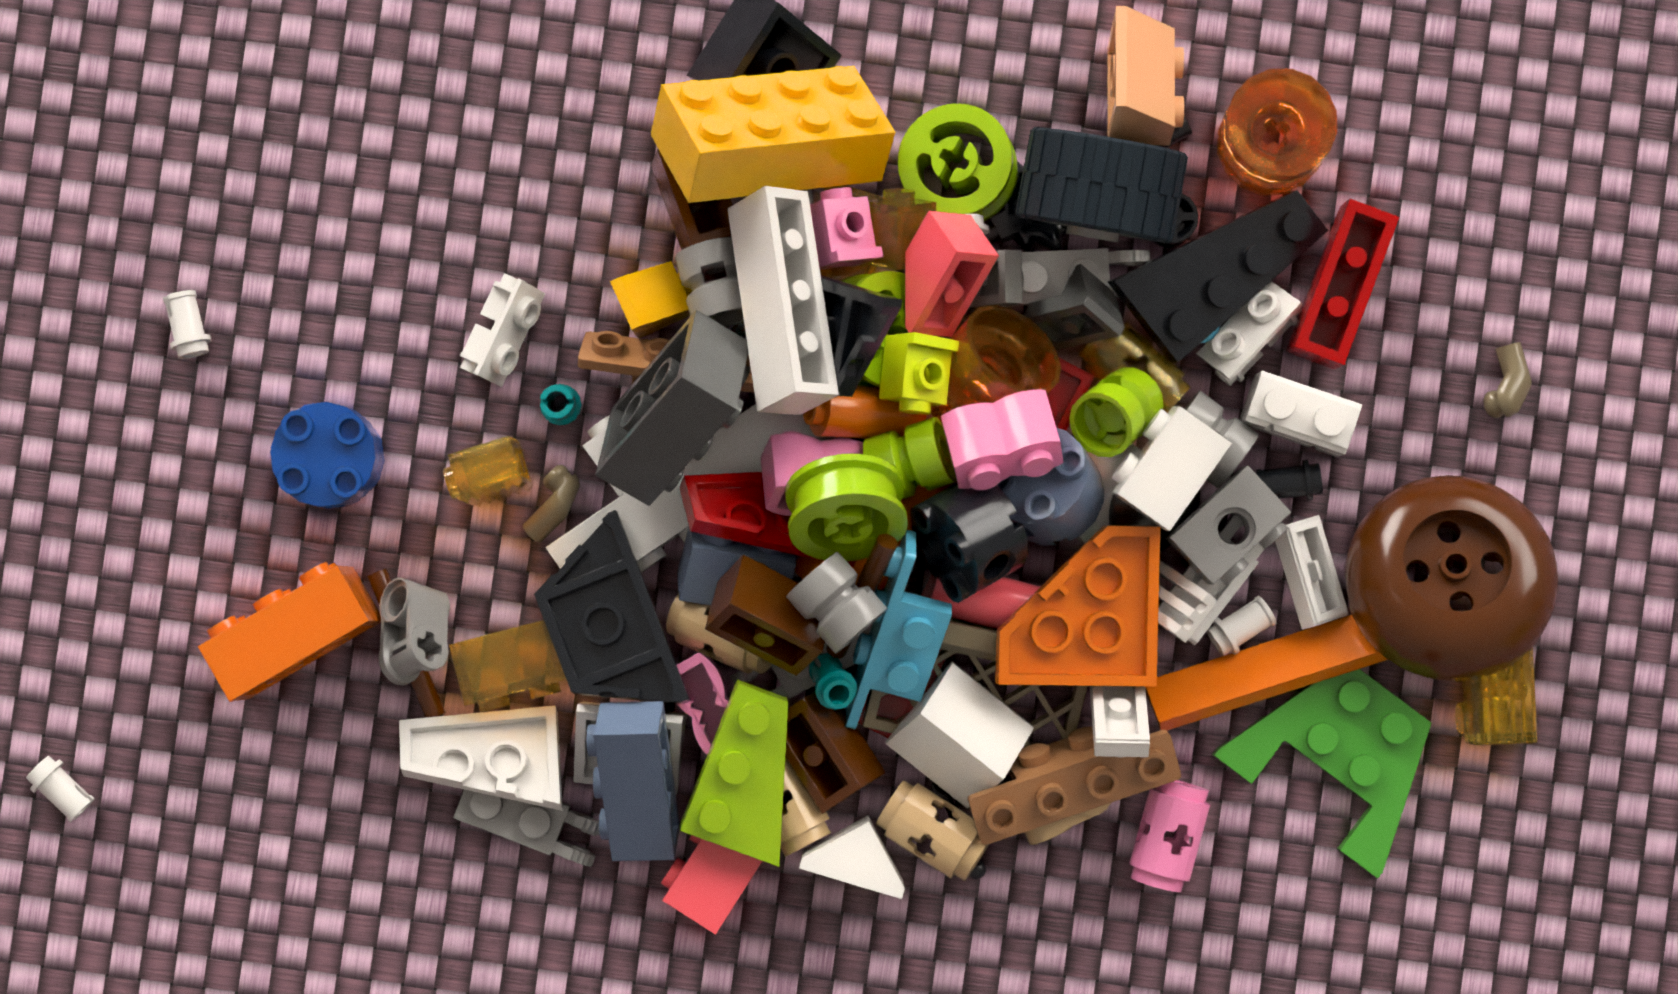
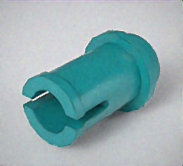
[540,384,582,426]
[808,653,857,710]

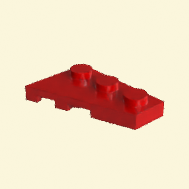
[679,472,857,567]

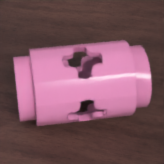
[1129,780,1210,892]

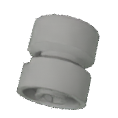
[675,237,744,327]
[1184,391,1259,489]
[786,551,888,654]

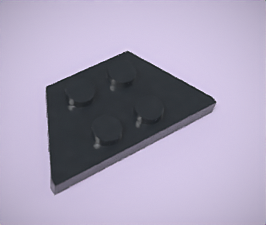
[821,275,902,397]
[534,510,691,704]

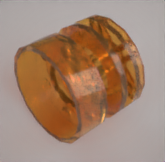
[1217,69,1337,196]
[931,305,1061,425]

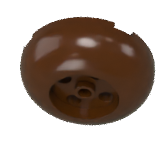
[1344,475,1558,681]

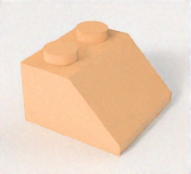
[1107,6,1184,146]

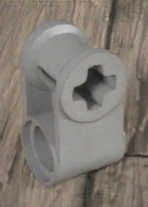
[378,577,450,685]

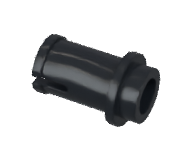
[1256,459,1323,501]

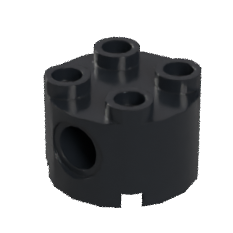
[911,483,1028,603]

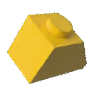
[610,261,692,338]

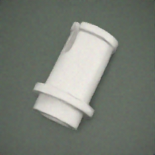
[163,290,212,359]
[1206,595,1277,656]
[26,756,95,823]

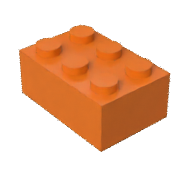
[198,562,381,702]

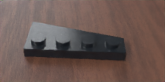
[1108,190,1329,363]

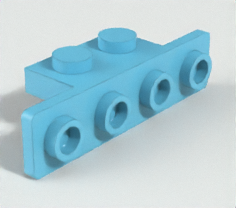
[845,530,952,729]

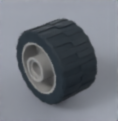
[1016,127,1188,243]

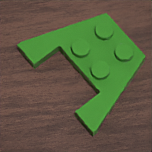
[1212,669,1432,879]

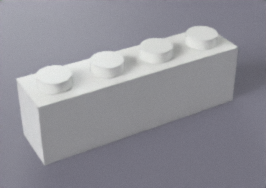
[728,186,839,415]

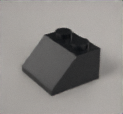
[687,0,842,81]

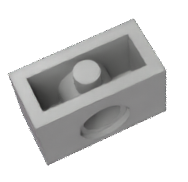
[1165,465,1291,585]

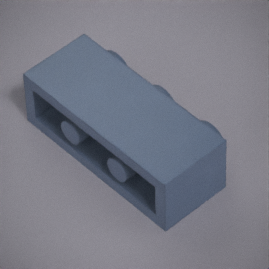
[586,701,680,861]

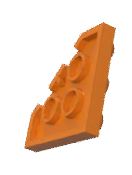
[995,525,1160,687]

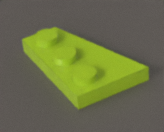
[679,679,788,867]

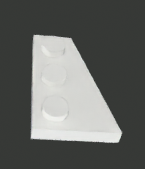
[399,705,563,811]

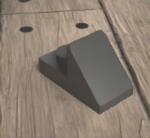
[1021,264,1124,350]

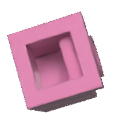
[810,187,883,270]

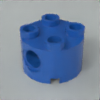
[270,402,385,509]

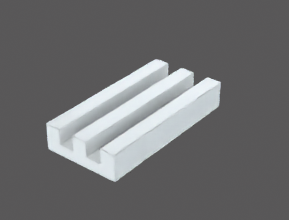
[1275,515,1349,630]
[1158,561,1218,643]

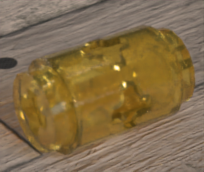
[1079,322,1191,413]

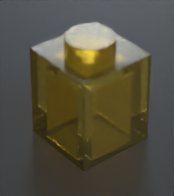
[864,188,936,270]

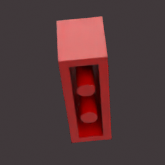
[1286,198,1400,370]

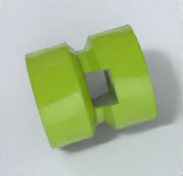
[1069,367,1164,457]
[863,417,957,499]

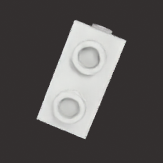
[460,273,546,387]
[1196,281,1303,386]

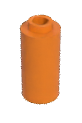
[803,386,926,439]

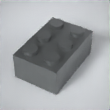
[595,310,750,506]

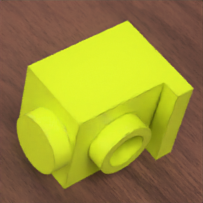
[879,332,959,415]

